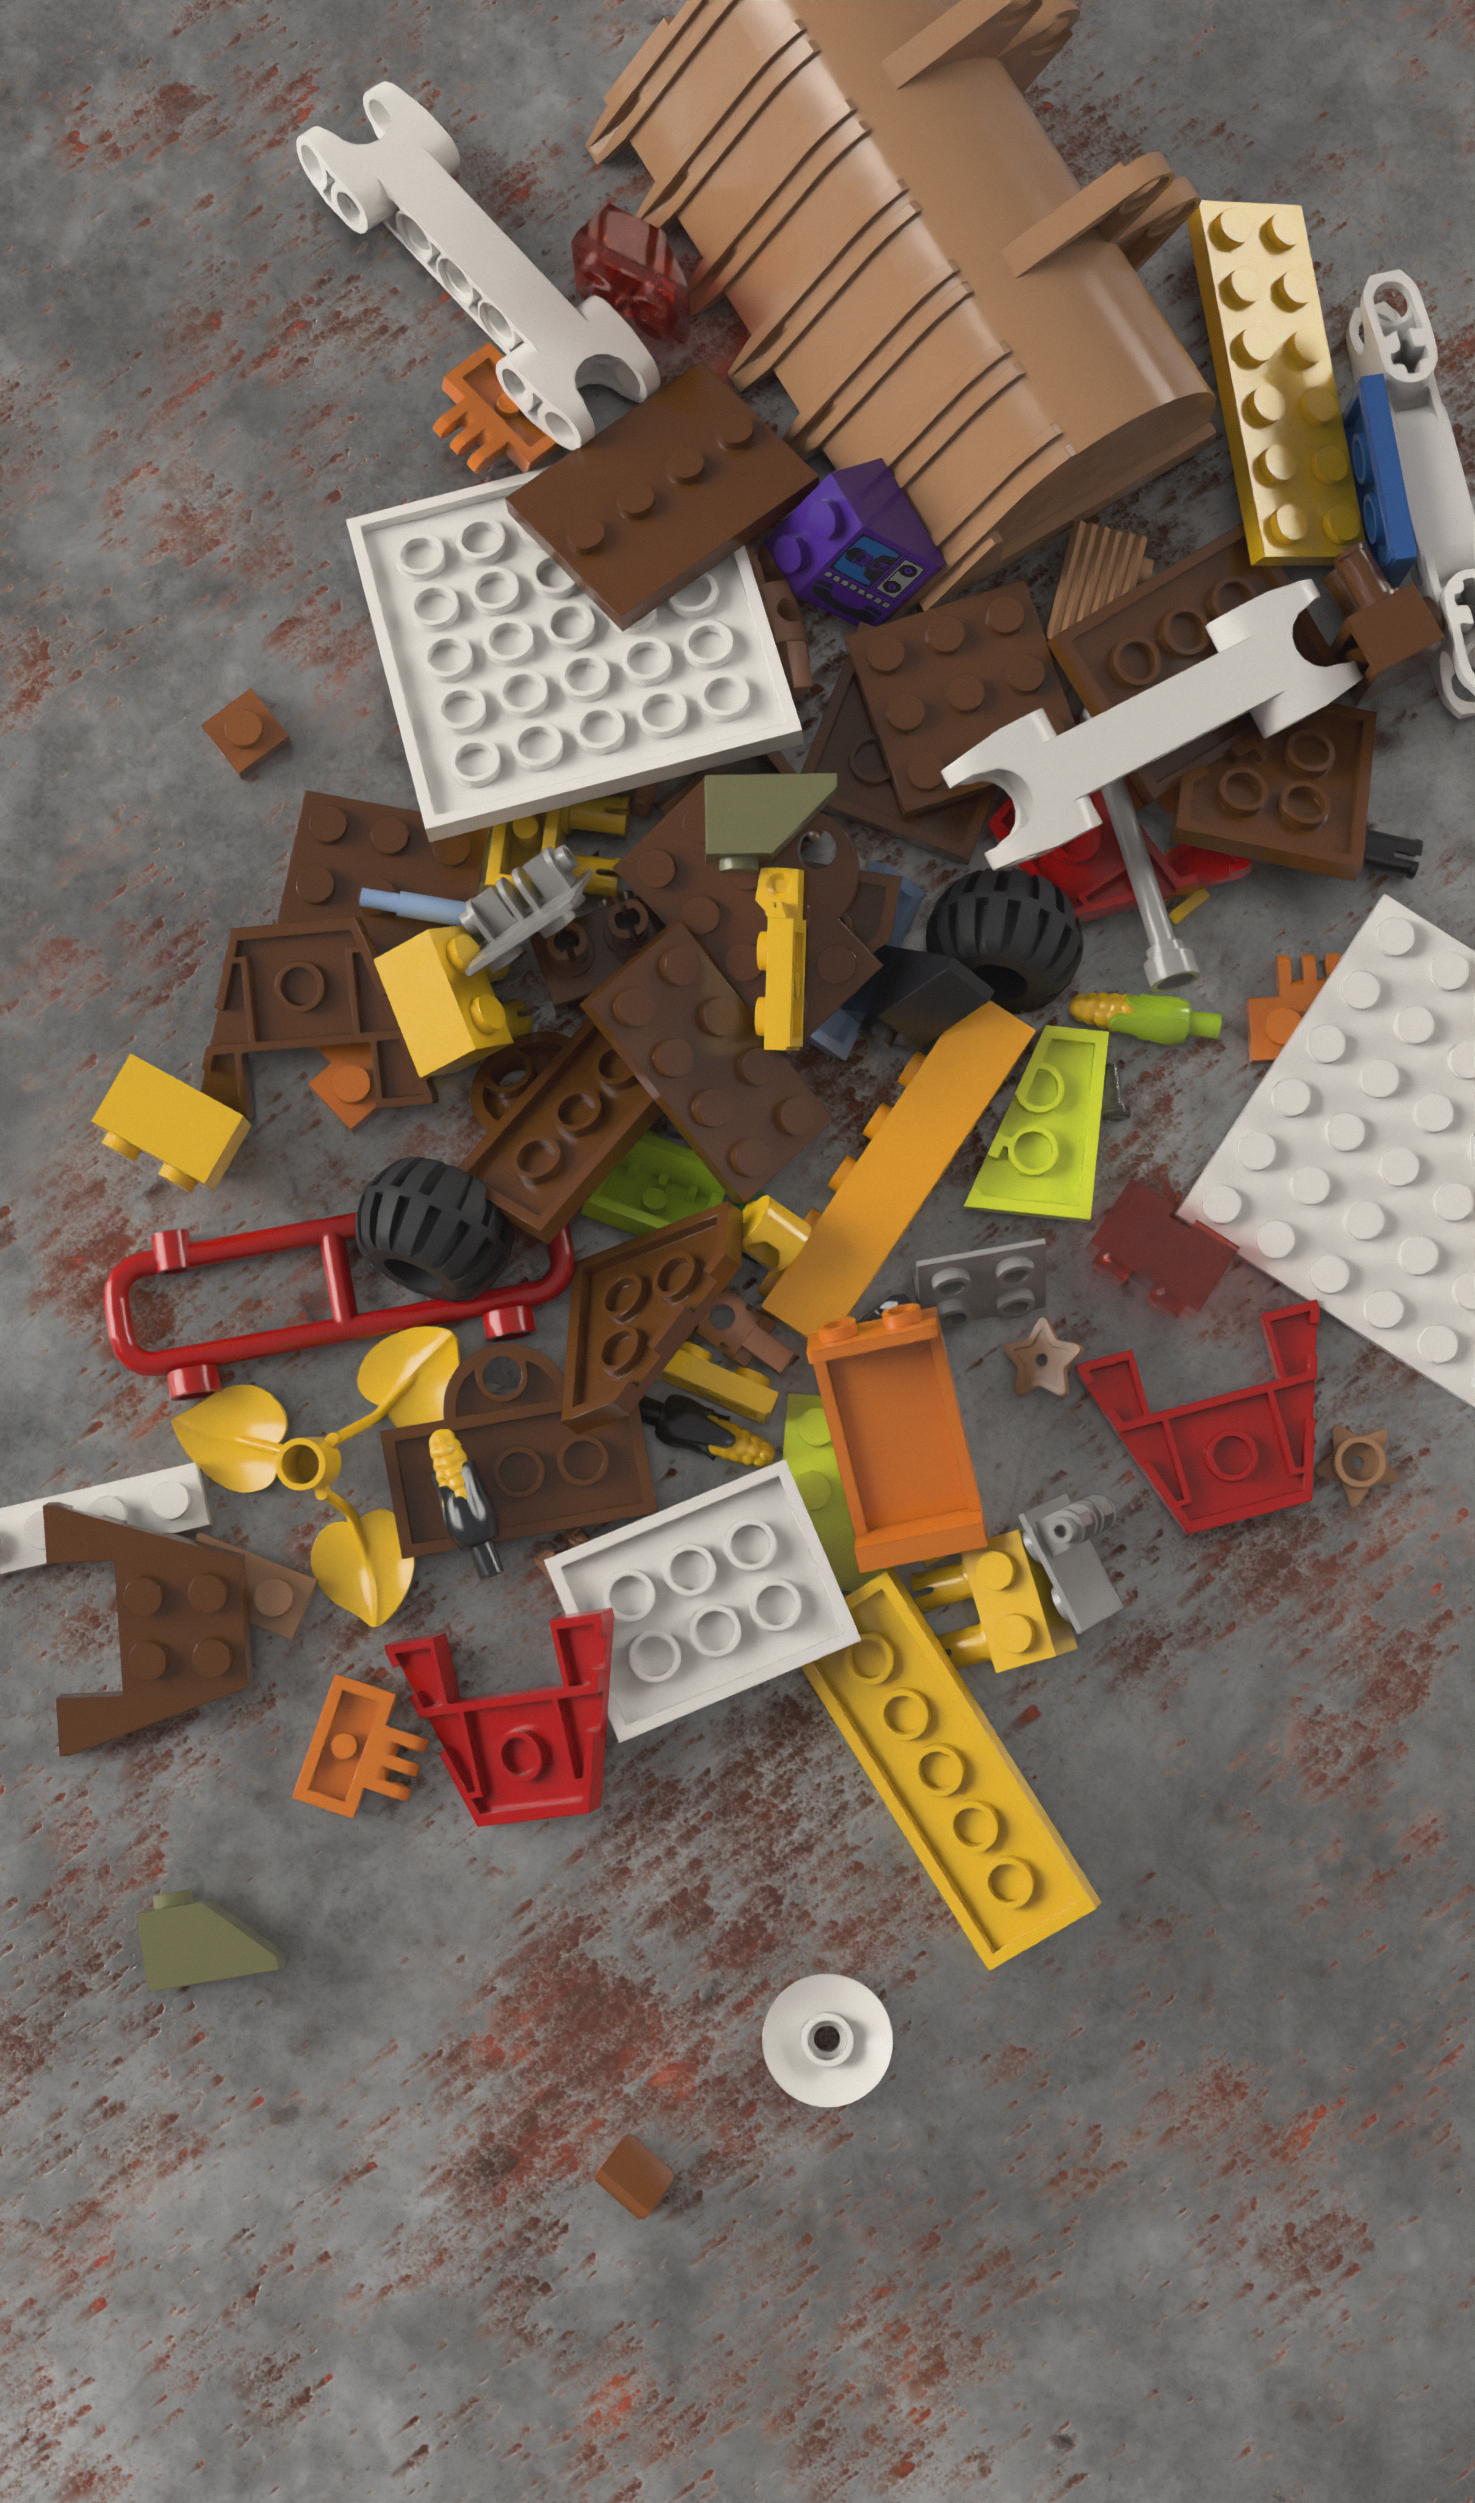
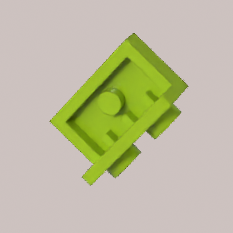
[581,1130,727,1236]

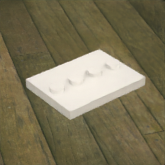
[544,1459,861,1743]

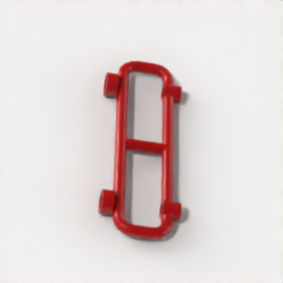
[103,1212,575,1401]

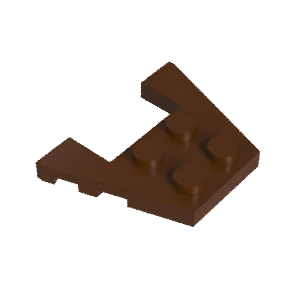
[200,916,439,1119]
[43,1502,253,1756]

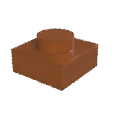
[201,688,291,779]

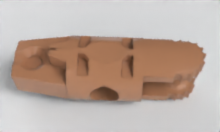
[745,543,813,699]
[692,1287,796,1376]

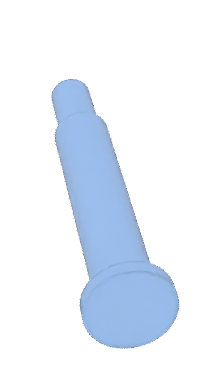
[359,887,528,945]

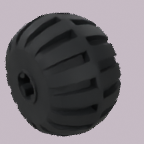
[926,868,1083,1014]
[355,1157,514,1302]

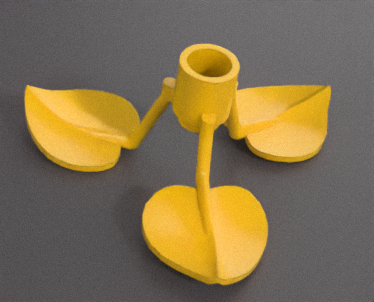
[171,1326,461,1628]

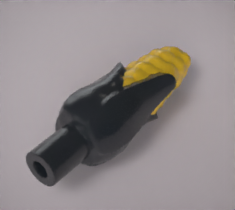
[639,1394,775,1468]
[429,1429,504,1580]

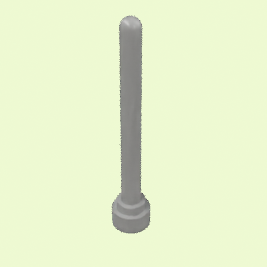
[1079,707,1200,993]

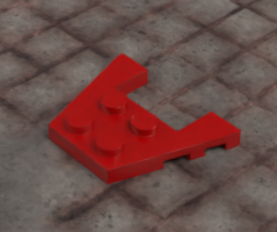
[988,707,1252,923]
[1074,1299,1320,1535]
[384,1607,614,1827]

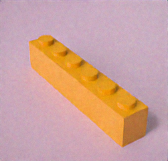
[757,1000,1036,1343]

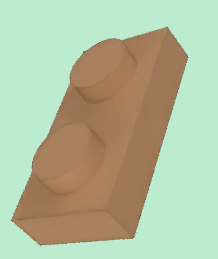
[195,1532,319,1640]

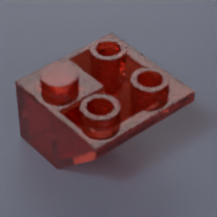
[571,203,691,345]

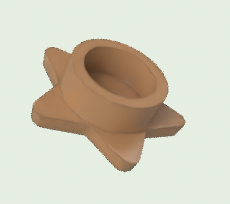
[1003,1317,1084,1398]
[1315,1424,1398,1506]

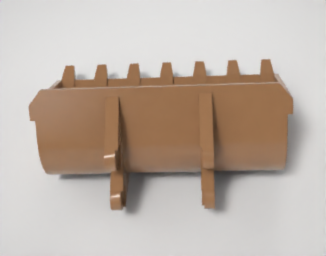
[585,0,1217,623]

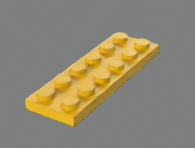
[1187,200,1366,566]
[800,1567,1102,1971]

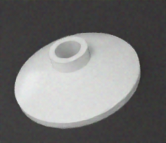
[762,1973,893,2108]

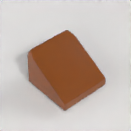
[594,2134,674,2220]

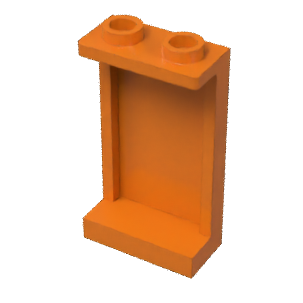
[806,1303,988,1573]

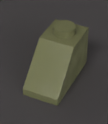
[704,773,837,874]
[137,1889,286,1992]

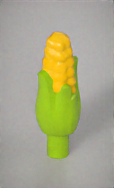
[1069,992,1222,1046]

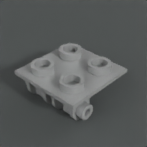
[459,845,593,977]
[912,1238,1046,1329]
[1018,1493,1124,1634]

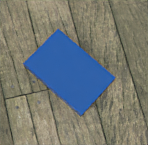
[1342,373,1418,589]

